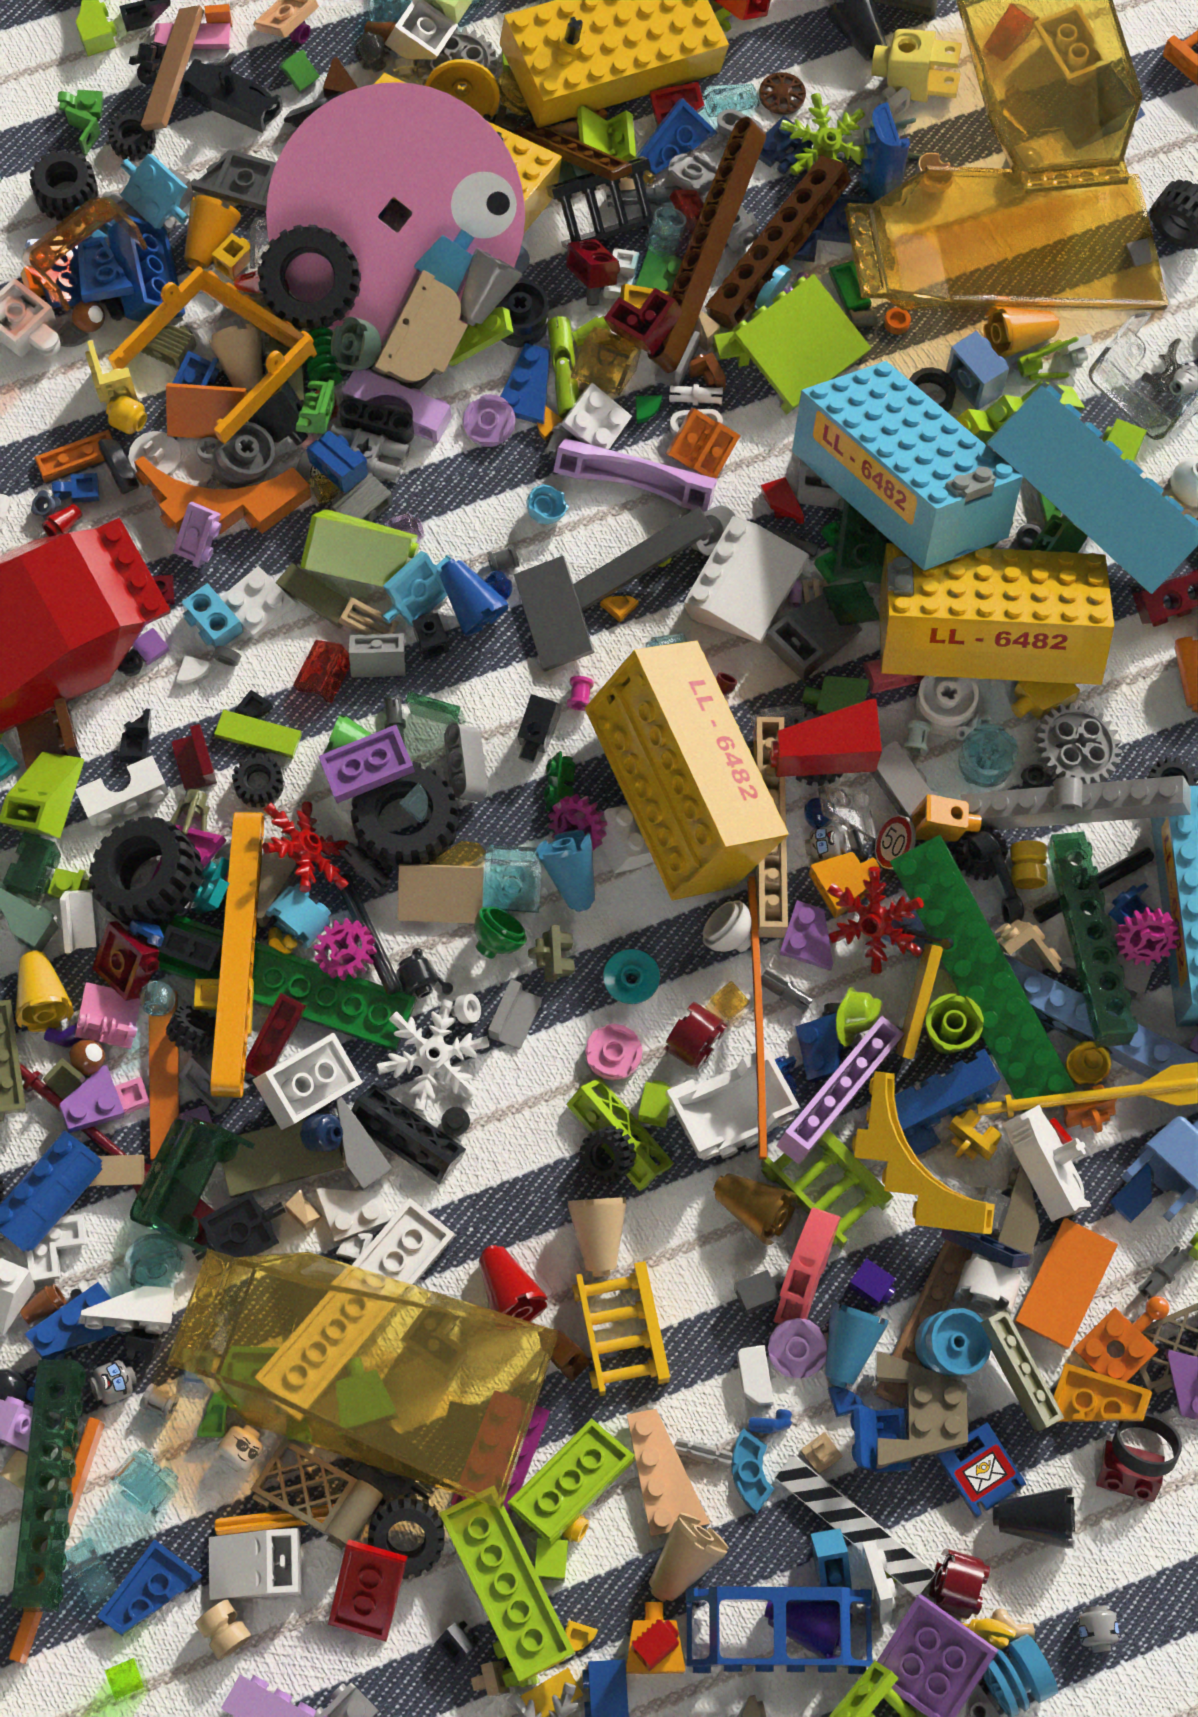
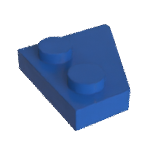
[795,1013,843,1082]

